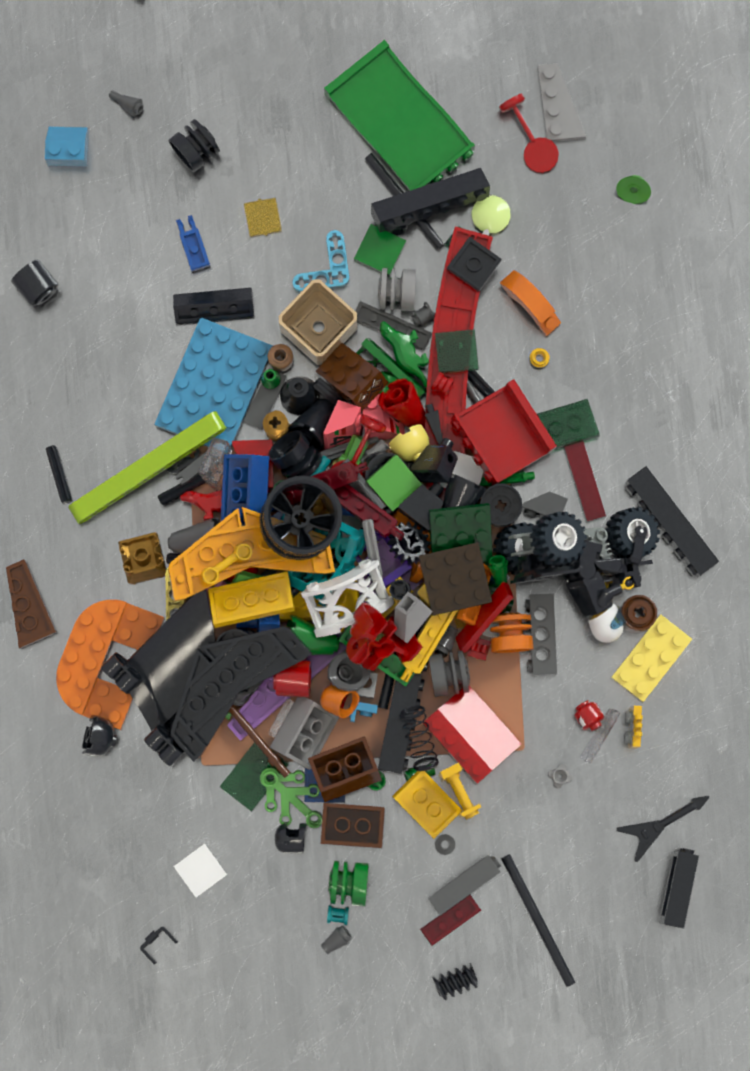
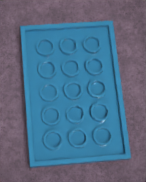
[154,318,273,454]

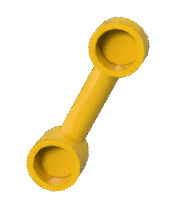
[202,544,252,584]

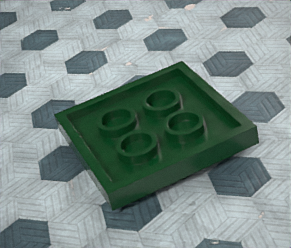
[429,503,492,564]

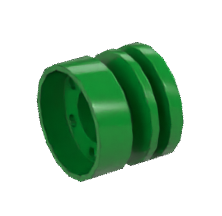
[328,861,369,906]

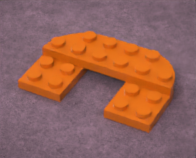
[56,600,165,730]

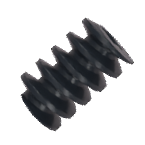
[432,962,478,1000]

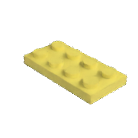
[611,614,692,702]

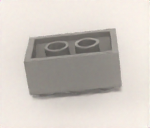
[270,697,339,770]

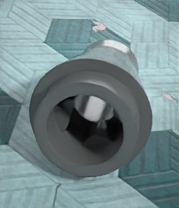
[434,625,458,657]
[321,926,352,954]

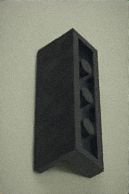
[173,287,254,323]

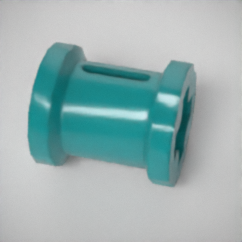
[327,905,349,925]

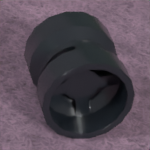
[389,580,411,600]

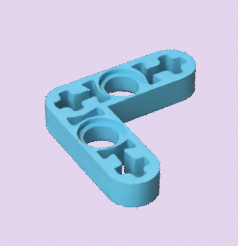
[293,230,349,293]

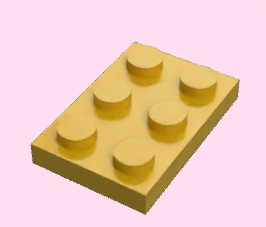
[392,771,463,839]

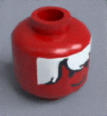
[574,700,604,732]

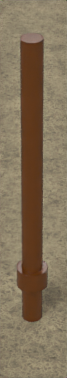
[229,705,290,778]

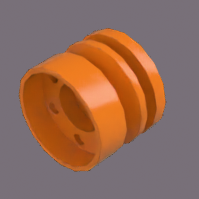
[490,612,534,653]

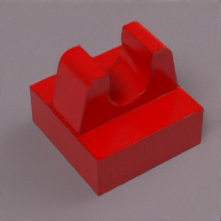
[466,638,491,661]

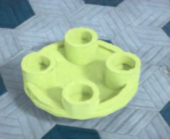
[472,195,511,234]

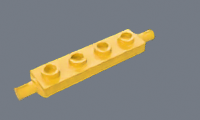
[400,610,458,683]

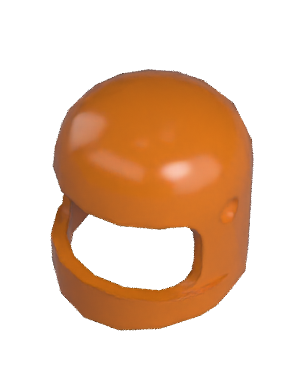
[320,684,360,719]

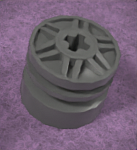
[429,650,470,697]

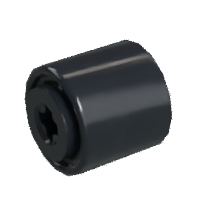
[11,259,59,306]

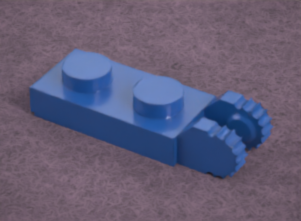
[176,215,210,272]

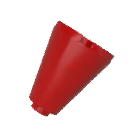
[378,378,425,429]

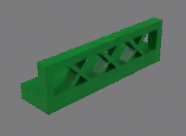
[356,338,426,400]

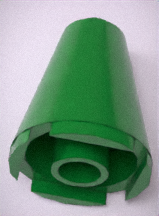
[286,615,340,655]

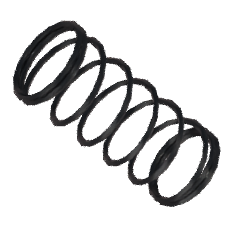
[399,705,439,771]

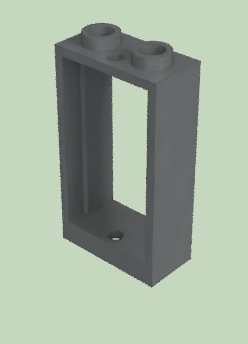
[428,855,501,915]

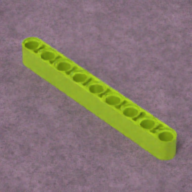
[68,411,227,524]

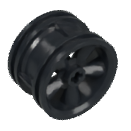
[259,476,342,560]

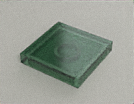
[435,330,479,373]

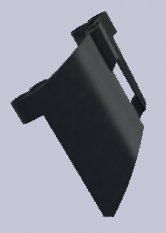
[101,590,216,766]

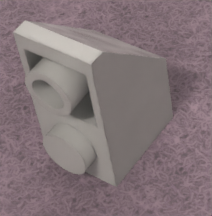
[394,592,433,643]

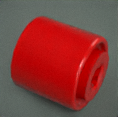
[273,660,312,697]

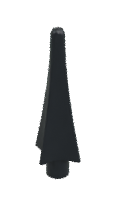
[424,404,443,445]

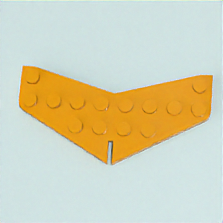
[168,507,335,601]

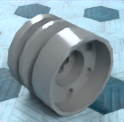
[378,268,416,311]

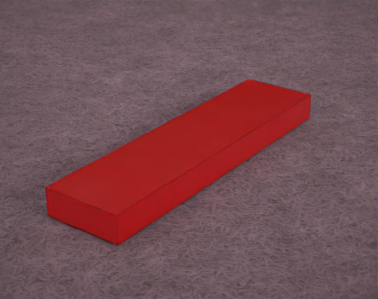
[455,582,514,653]

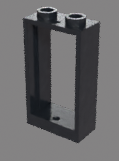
[659,848,699,929]

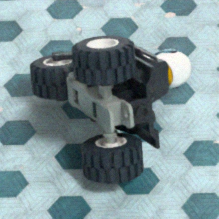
[493,507,660,643]

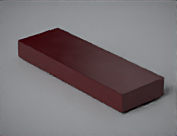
[420,895,482,946]

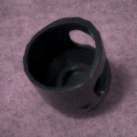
[275,823,307,853]

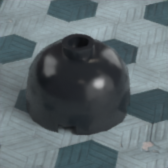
[82,715,117,756]

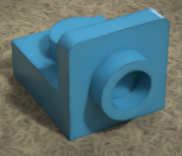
[348,702,378,723]

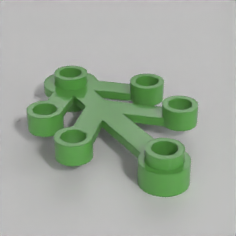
[260,768,322,828]

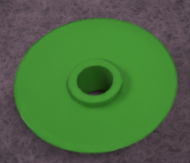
[616,175,651,204]

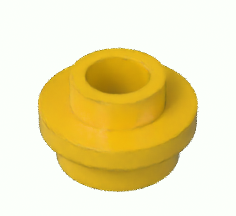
[530,348,550,368]

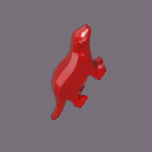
[180,490,222,521]

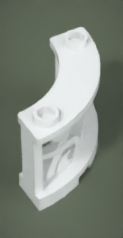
[301,559,394,638]

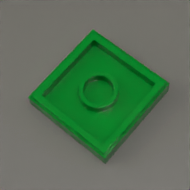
[354,224,406,276]

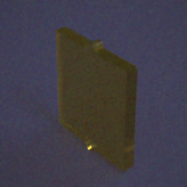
[244,198,282,237]

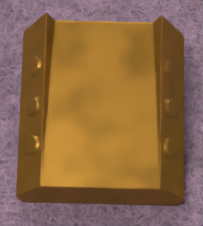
[118,532,166,585]

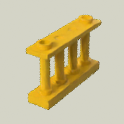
[438,763,481,820]

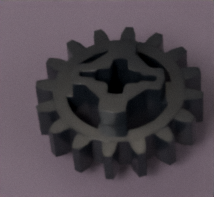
[387,521,431,565]

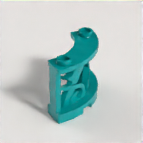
[288,522,366,606]

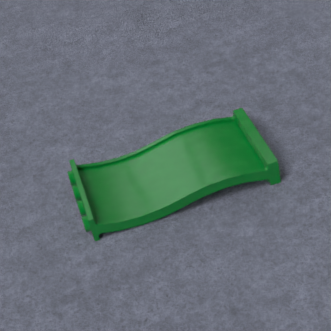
[324,40,475,191]

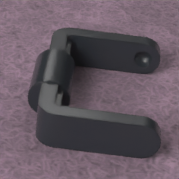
[140,927,178,965]

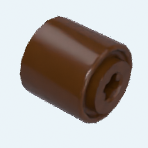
[618,595,657,634]

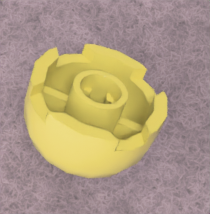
[389,424,429,462]

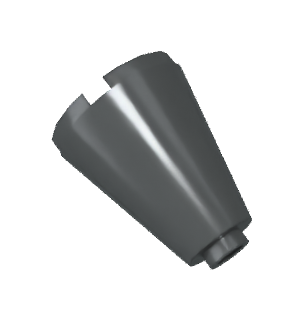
[167,518,221,554]

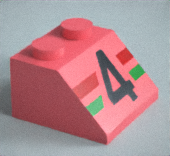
[362,394,405,440]
[323,400,364,450]

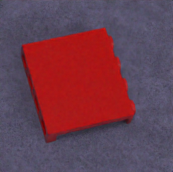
[451,379,557,485]

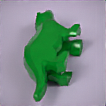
[380,321,429,388]

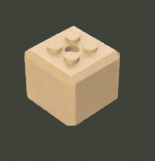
[279,279,357,365]

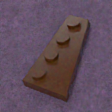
[6,559,57,649]

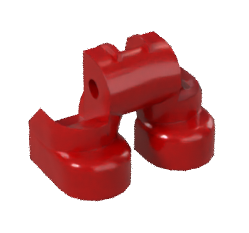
[346,602,423,671]

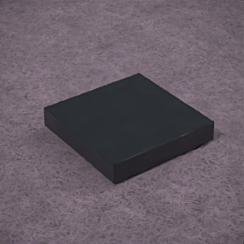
[446,237,502,292]

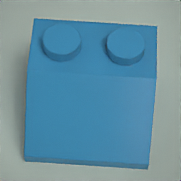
[45,127,88,166]

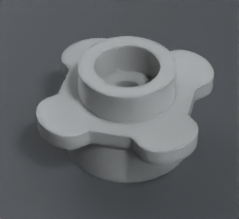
[548,764,572,788]

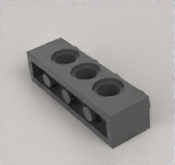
[525,594,557,676]

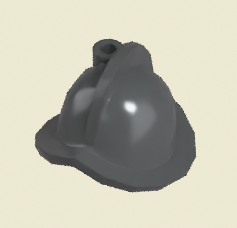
[327,651,371,691]

